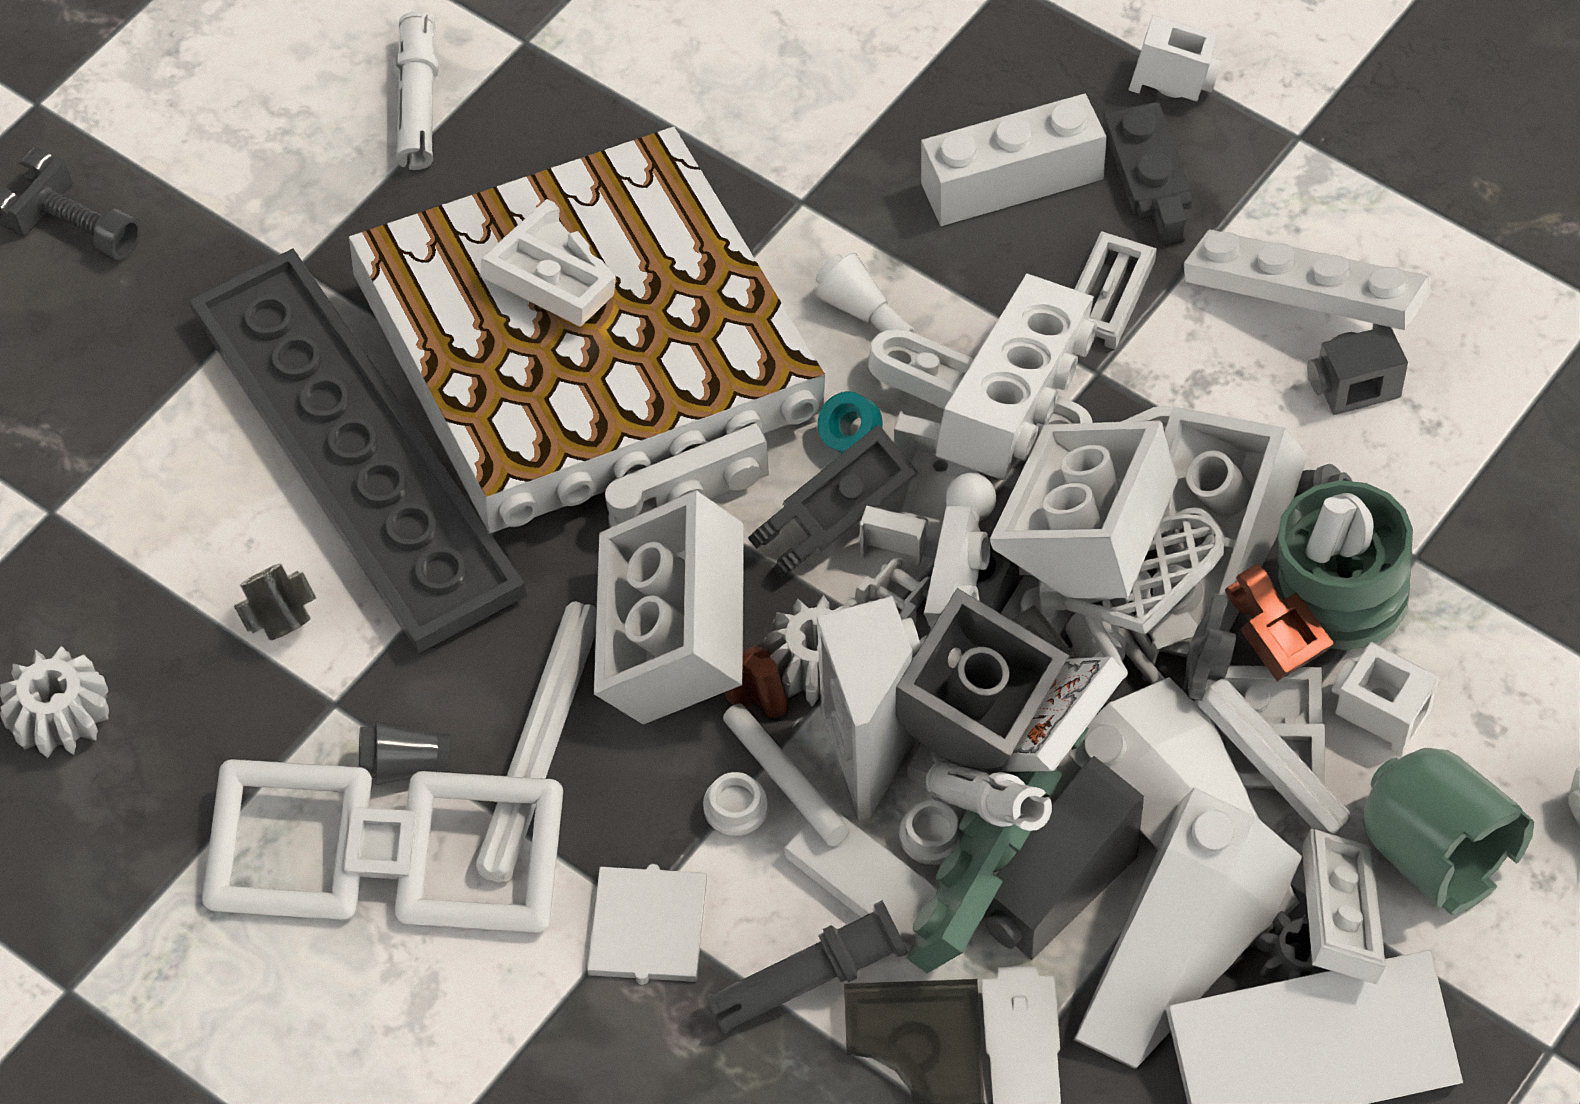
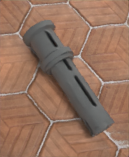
[706,900,908,1034]

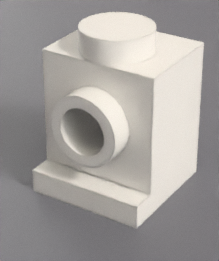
[1129,15,1222,101]
[1332,642,1440,755]

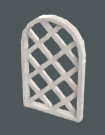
[1065,514,1225,634]

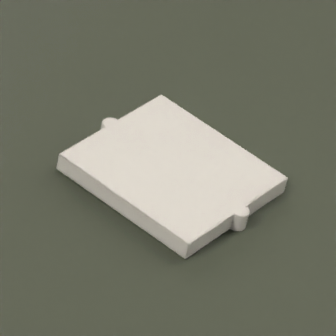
[587,864,707,985]

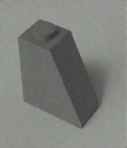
[983,756,1144,960]

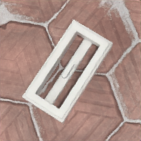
[1074,231,1157,350]

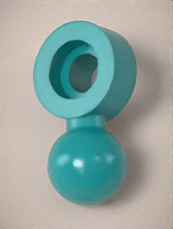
[818,391,883,455]

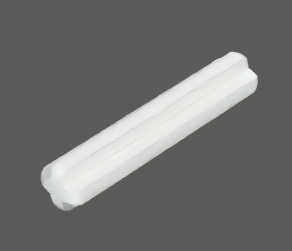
[1198,679,1351,835]

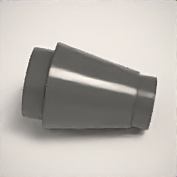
[359,721,451,785]

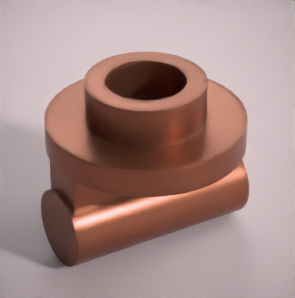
[725,646,789,718]

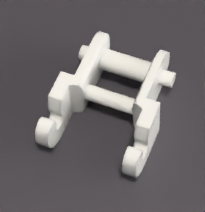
[846,557,931,624]

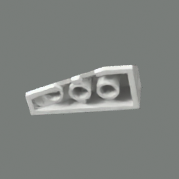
[1152,406,1308,658]
[1067,677,1299,948]
[1074,787,1302,1069]

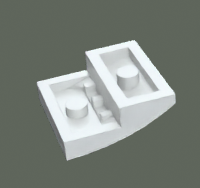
[1193,665,1325,789]

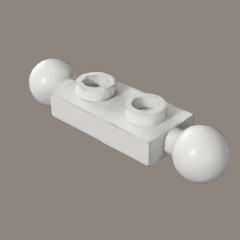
[919,473,996,668]

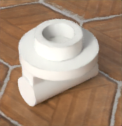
[1305,493,1373,563]

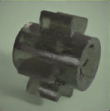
[234,563,317,640]

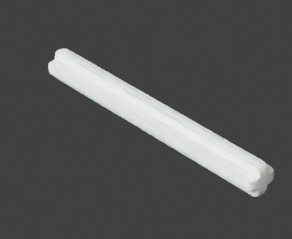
[476,601,597,883]

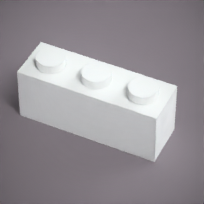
[921,93,1106,226]

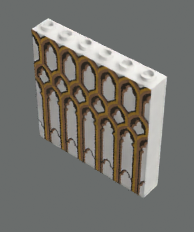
[349,127,825,534]

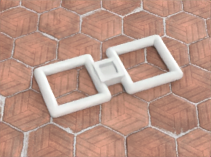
[202,759,563,933]

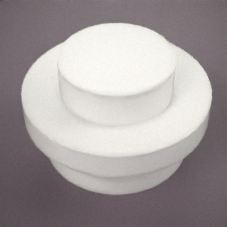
[703,772,768,836]
[899,800,964,865]

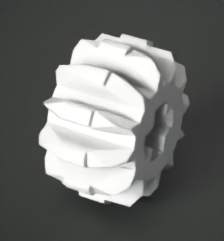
[764,595,849,706]
[0,646,109,758]

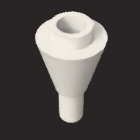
[816,253,914,332]

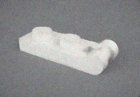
[605,423,769,528]

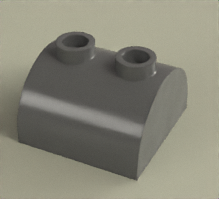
[896,588,1070,769]

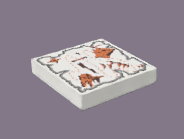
[980,656,1126,772]

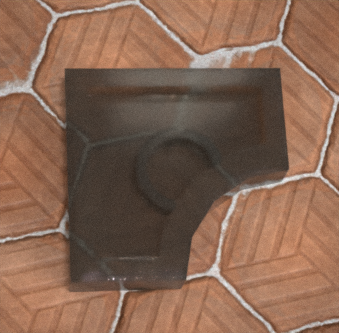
[844,979,985,1104]

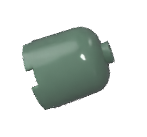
[1363,748,1534,915]

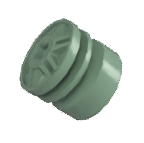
[1277,480,1413,650]

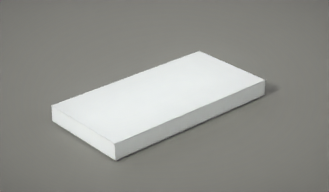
[1166,949,1463,1104]

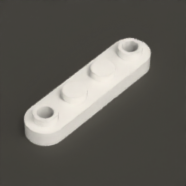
[868,329,1092,447]

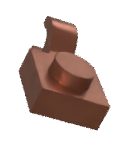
[1225,563,1334,682]

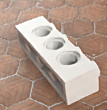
[935,274,1097,481]

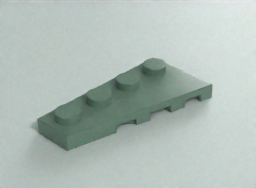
[906,728,1089,973]

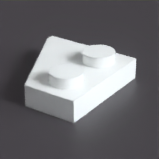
[480,199,616,327]

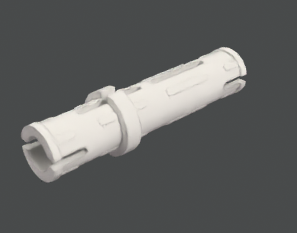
[393,12,439,170]
[926,760,1052,831]

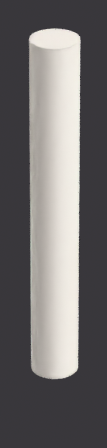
[723,704,849,846]

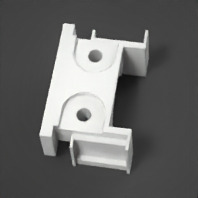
[860,411,985,566]

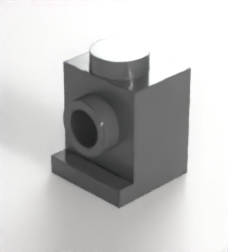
[1307,323,1408,415]

